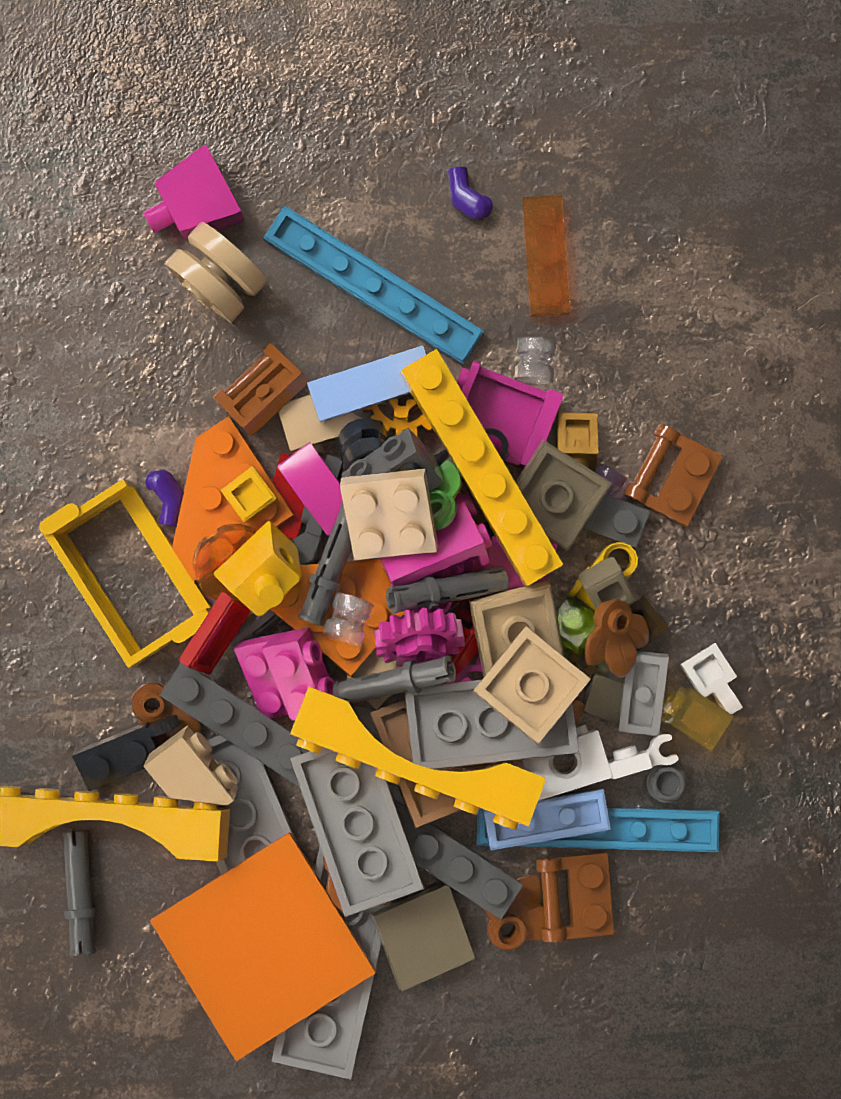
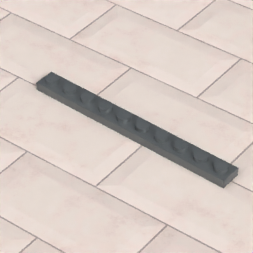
[160,663,523,919]

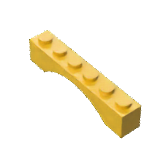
[400,349,563,586]
[290,687,546,830]
[0,786,230,862]

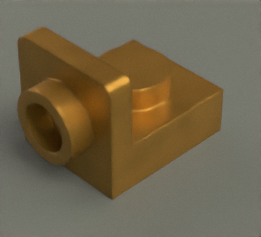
[557,413,598,473]

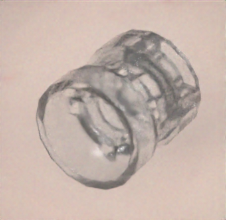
[514,337,557,384]
[323,593,374,646]

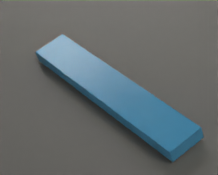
[263,205,484,366]
[476,807,719,852]

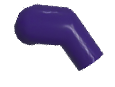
[448,167,493,219]
[145,469,184,527]

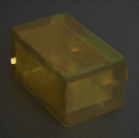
[661,687,734,751]

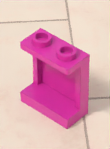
[457,361,564,469]
[380,492,492,586]

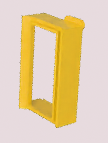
[39,479,212,668]

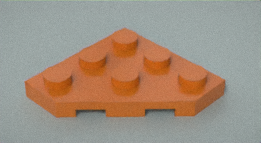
[172,416,295,582]
[270,559,420,677]

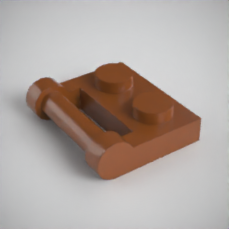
[213,343,310,436]
[623,424,723,527]
[536,852,614,942]

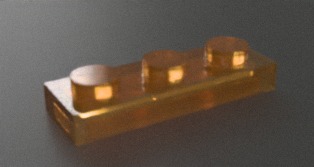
[522,195,570,317]

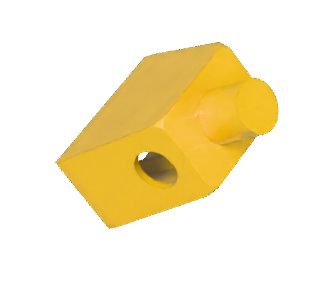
[214,521,301,617]

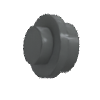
[646,764,687,803]

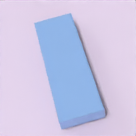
[307,345,426,423]
[483,788,611,850]

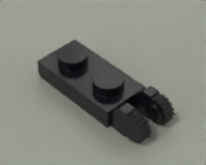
[72,714,180,791]

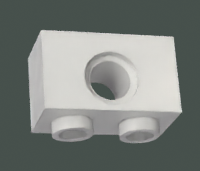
[521,724,613,801]

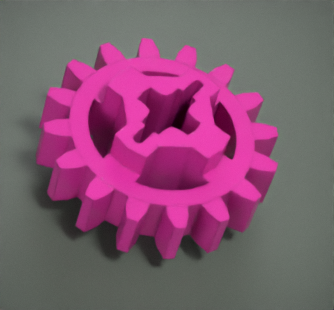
[374,608,465,667]

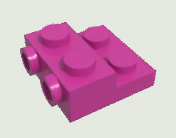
[234,627,335,720]

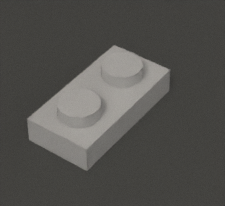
[618,651,669,736]

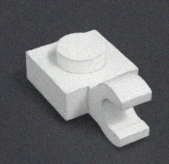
[680,643,743,716]
[608,734,679,779]

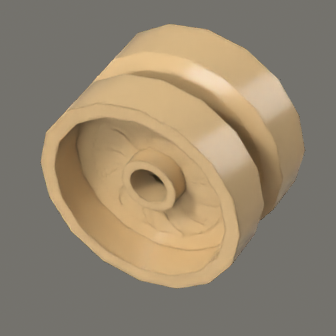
[164,222,268,323]

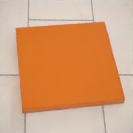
[150,832,376,1061]

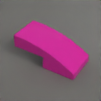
[277,442,343,536]

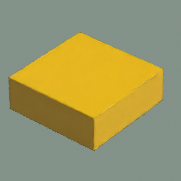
[220,466,278,524]

